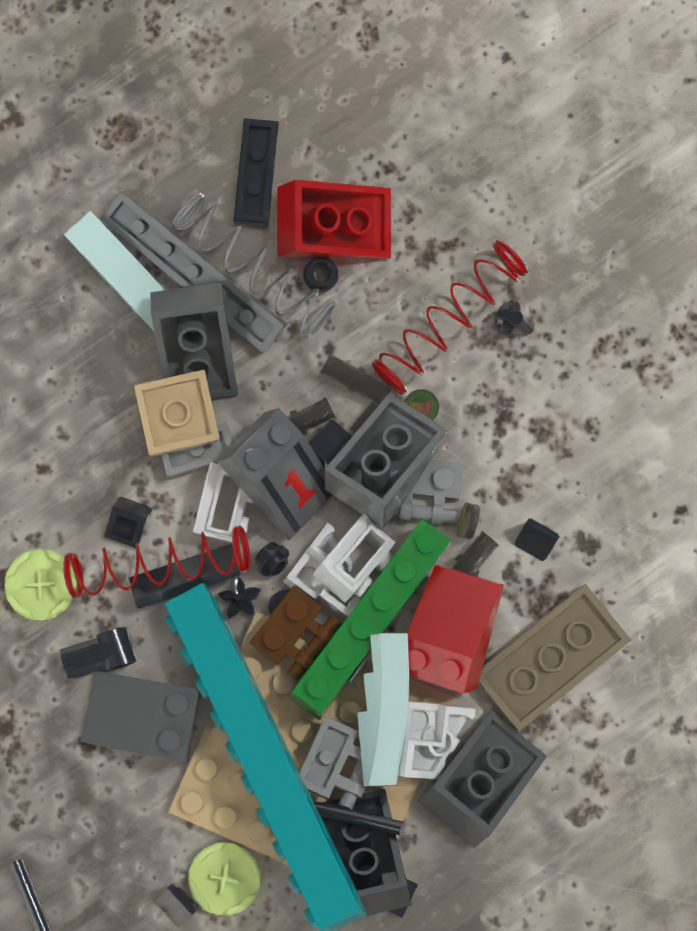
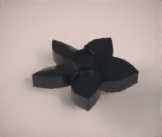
[218,576,261,619]

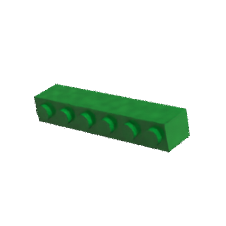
[291,519,451,721]

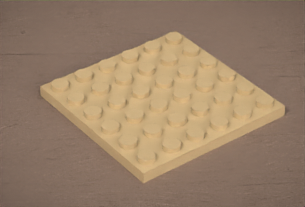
[168,612,455,865]

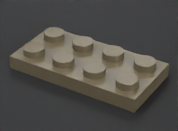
[479,584,631,732]

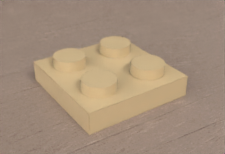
[134,370,220,457]

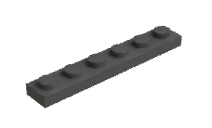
[100,191,287,353]

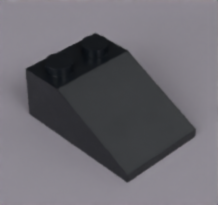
[322,788,412,916]

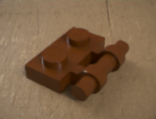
[249,586,343,681]

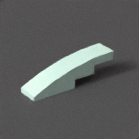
[63,210,164,332]
[357,633,409,787]

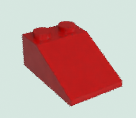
[277,179,391,259]
[407,564,504,694]

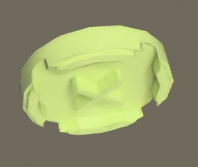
[5,549,77,621]
[188,842,261,916]

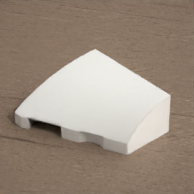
[283,523,367,623]
[398,700,476,779]

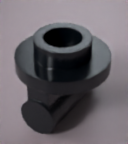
[495,300,534,336]

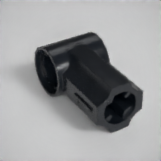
[59,626,137,679]

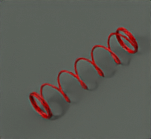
[372,240,528,395]
[63,525,251,599]

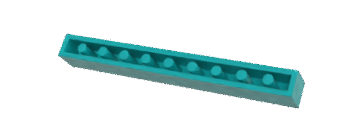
[165,583,368,931]

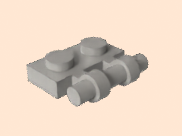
[393,460,464,526]
[300,716,365,809]

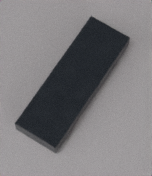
[233,118,279,227]
[129,544,241,609]

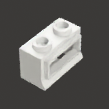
[193,462,254,544]
[312,513,396,603]

